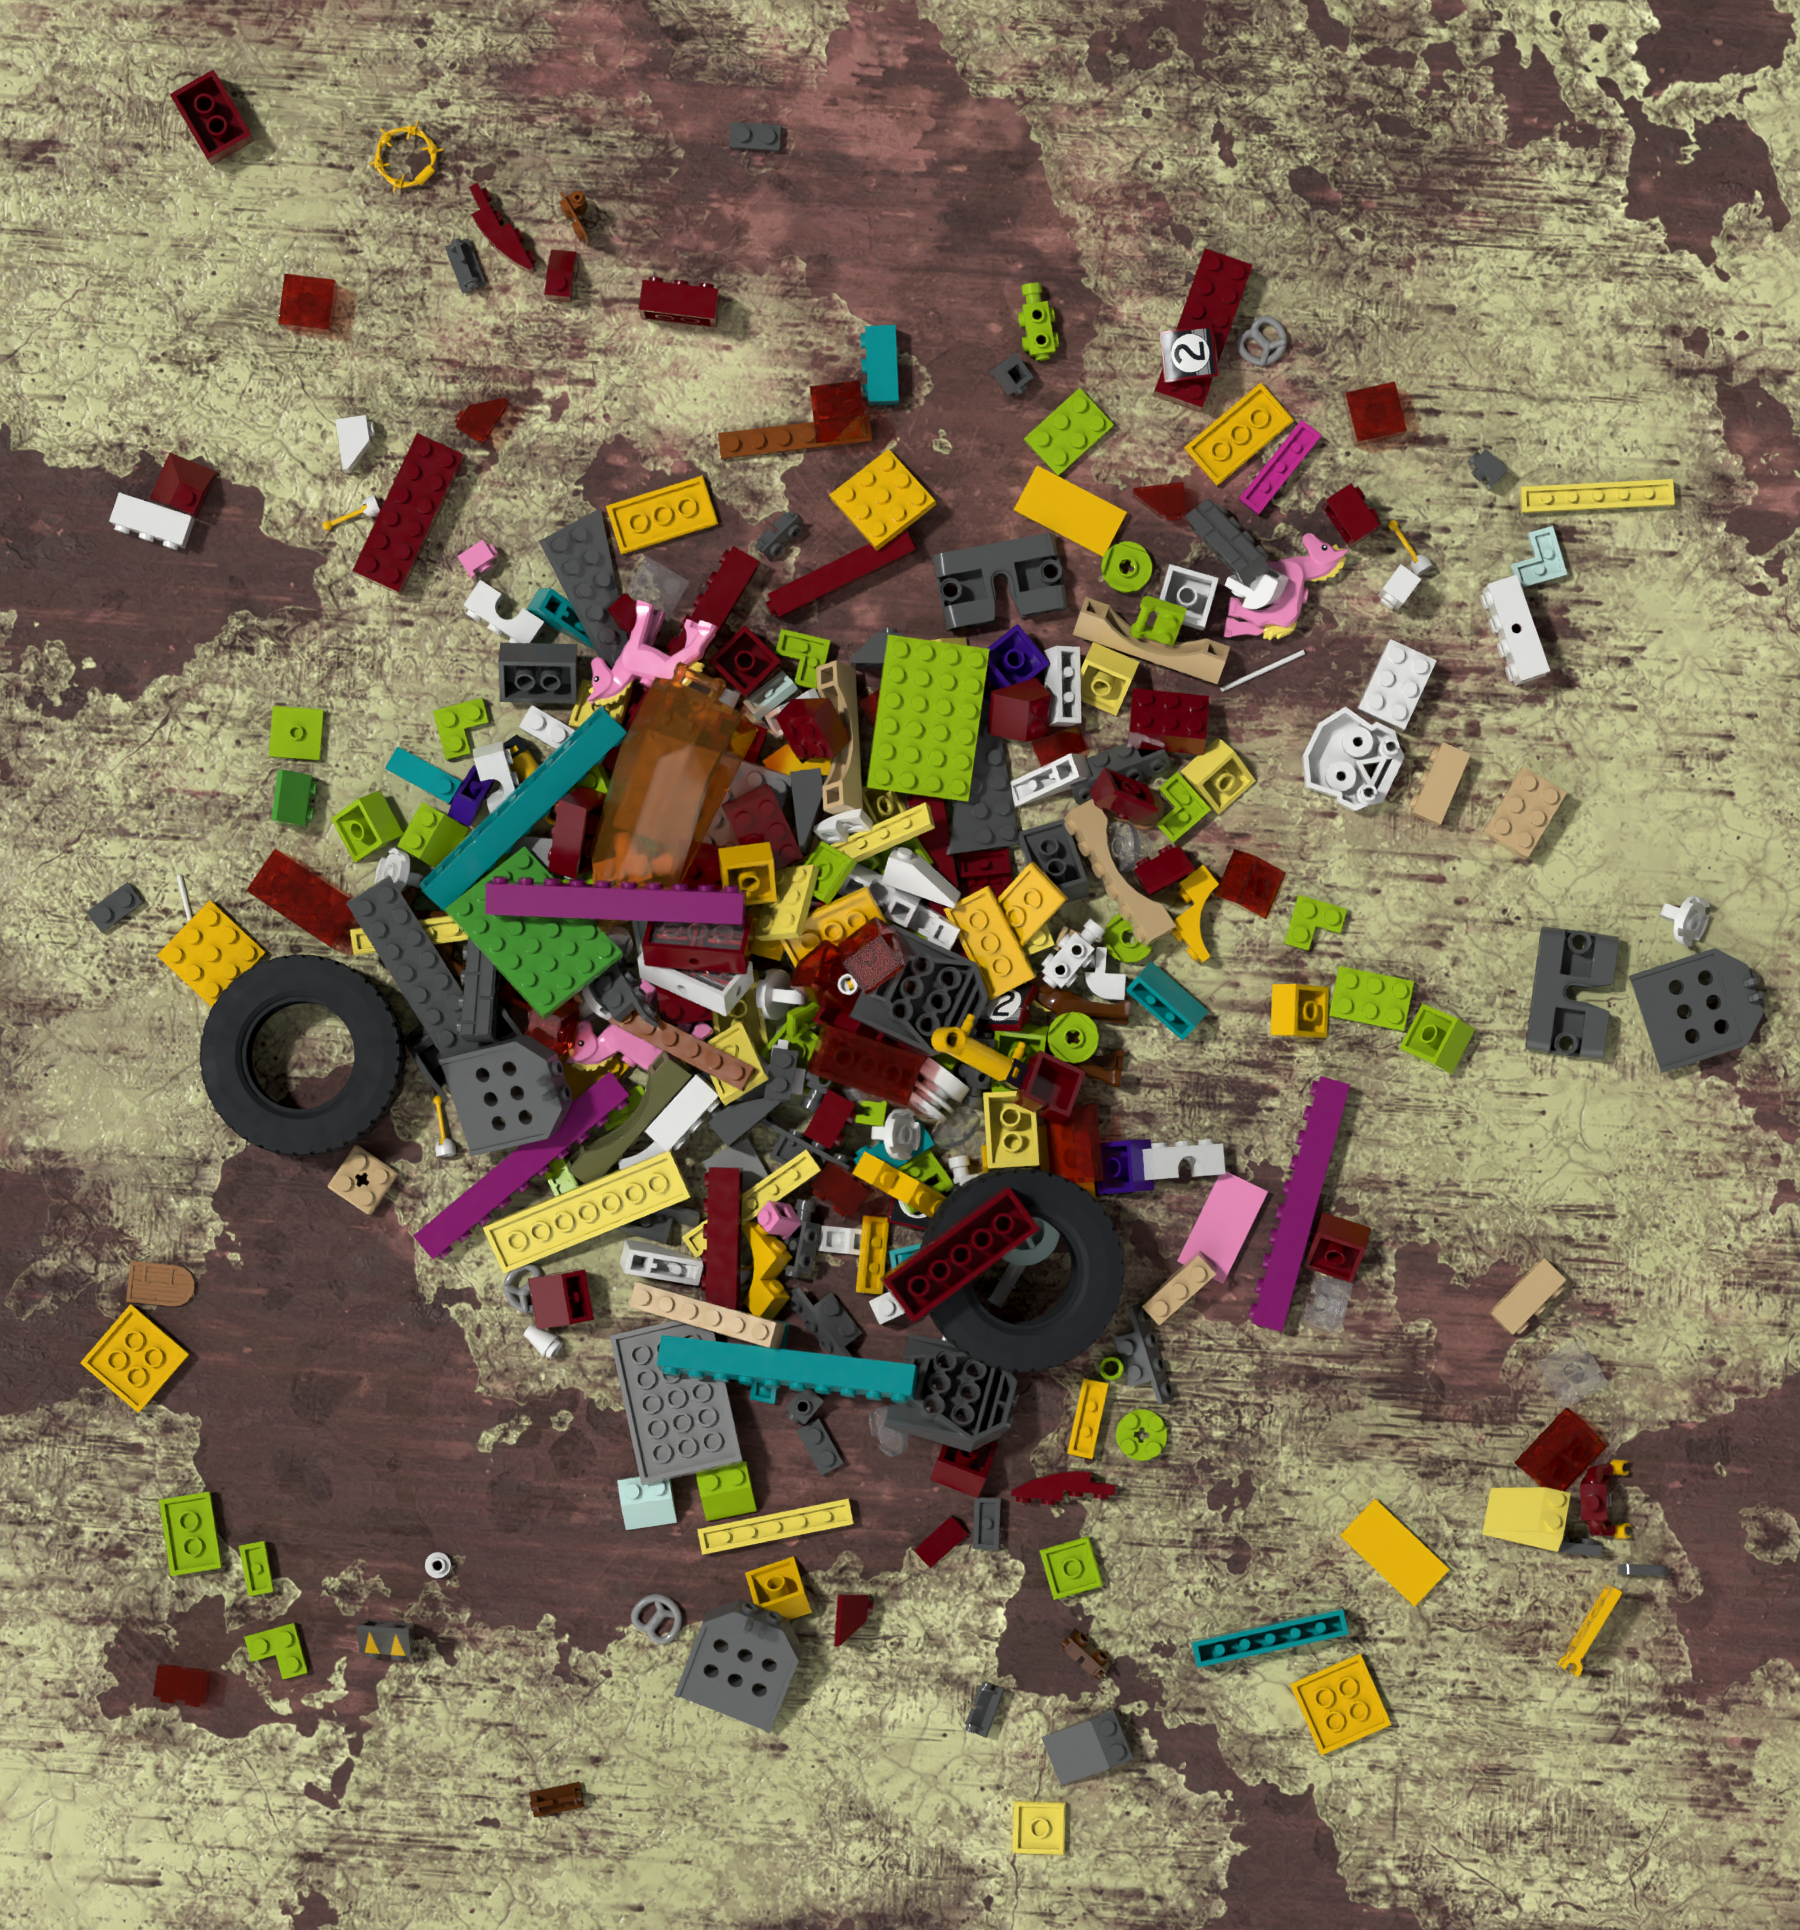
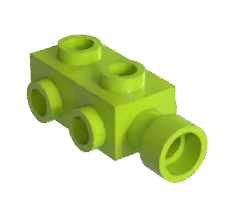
[1018,282,1059,361]

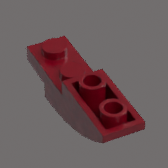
[469,182,536,274]
[1011,1471,1116,1505]

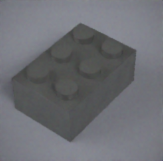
[498,643,578,704]

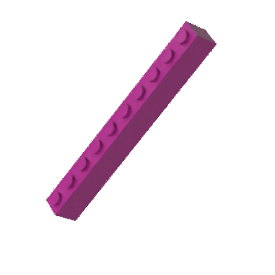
[485,876,746,925]
[413,1071,632,1260]
[1248,1076,1350,1332]

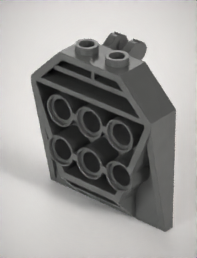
[849,924,988,1057]
[1629,948,1766,1073]
[439,1034,572,1157]
[884,1334,1019,1452]
[674,1599,803,1734]

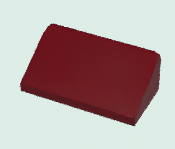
[913,1515,968,1569]

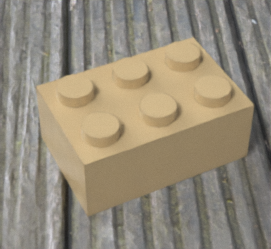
[1481,766,1567,860]

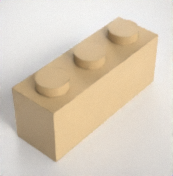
[1409,742,1471,826]
[1142,1251,1217,1326]
[1488,1258,1566,1335]

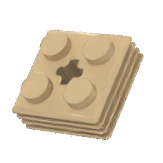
[328,1145,398,1215]

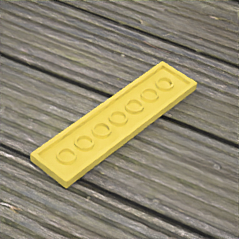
[483,1149,691,1274]

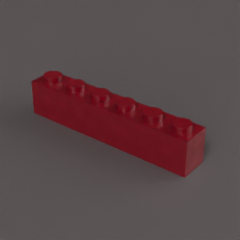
[702,1167,743,1311]

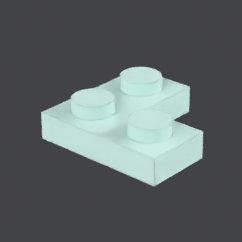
[1510,526,1567,588]

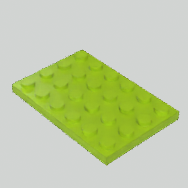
[866,635,989,802]

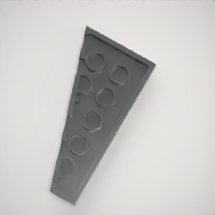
[539,508,628,670]
[946,694,1020,855]

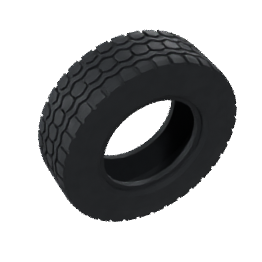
[199,954,406,1157]
[920,1167,1124,1372]

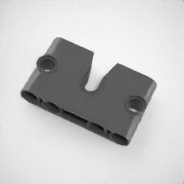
[932,533,1069,631]
[1525,926,1619,1060]

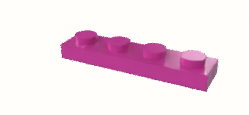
[1238,420,1322,515]

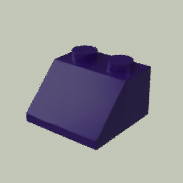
[986,624,1050,690]
[1092,1139,1154,1195]

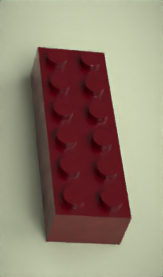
[1153,248,1253,413]
[352,433,466,596]
[880,1186,1040,1323]

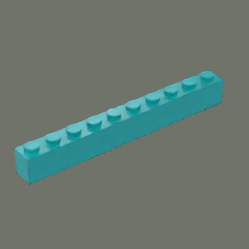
[419,705,627,911]
[657,1335,918,1403]

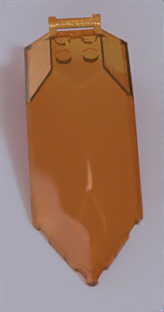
[590,662,758,935]

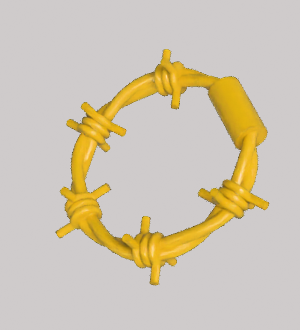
[368,121,443,193]

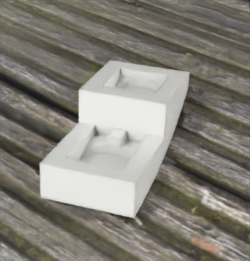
[813,809,873,844]
[907,903,961,951]
[817,1225,862,1255]

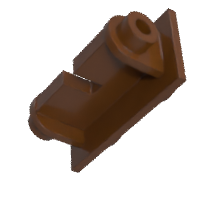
[1060,1628,1113,1679]
[529,1781,585,1818]

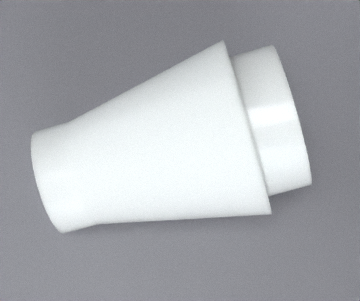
[523,1323,563,1359]

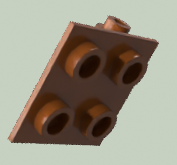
[559,191,590,246]

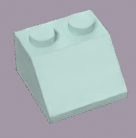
[617,1476,677,1530]

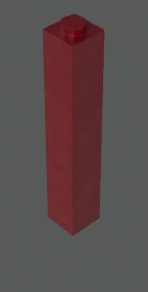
[765,529,916,619]

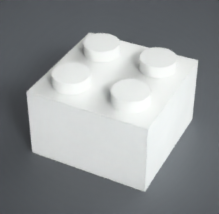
[1154,564,1219,631]

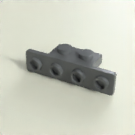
[1070,743,1171,804]
[594,956,660,1028]
[759,1116,851,1182]
[617,1205,701,1243]
[787,1286,862,1357]
[1114,1302,1174,1405]

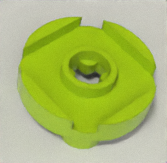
[1101,541,1152,593]
[1103,914,1154,963]
[1047,1012,1099,1064]
[1115,1409,1167,1461]

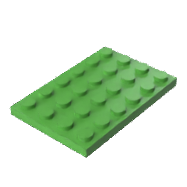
[445,846,623,1020]

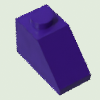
[447,765,495,826]

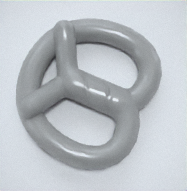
[1237,315,1287,366]
[503,1263,541,1313]
[631,1594,682,1645]

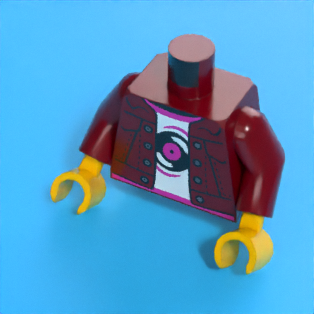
[1580,1459,1631,1539]

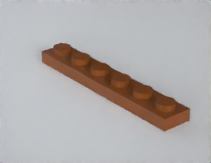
[718,415,872,460]
[609,1008,756,1092]

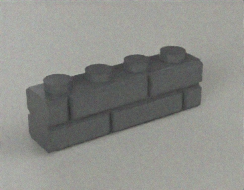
[1185,499,1269,586]
[457,938,501,1042]

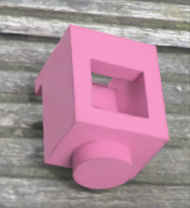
[457,540,499,581]
[757,1200,801,1241]

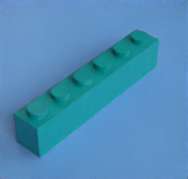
[1190,1607,1349,1668]

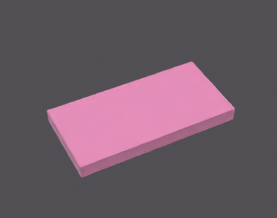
[1177,1171,1268,1284]

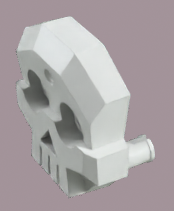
[1302,707,1405,812]

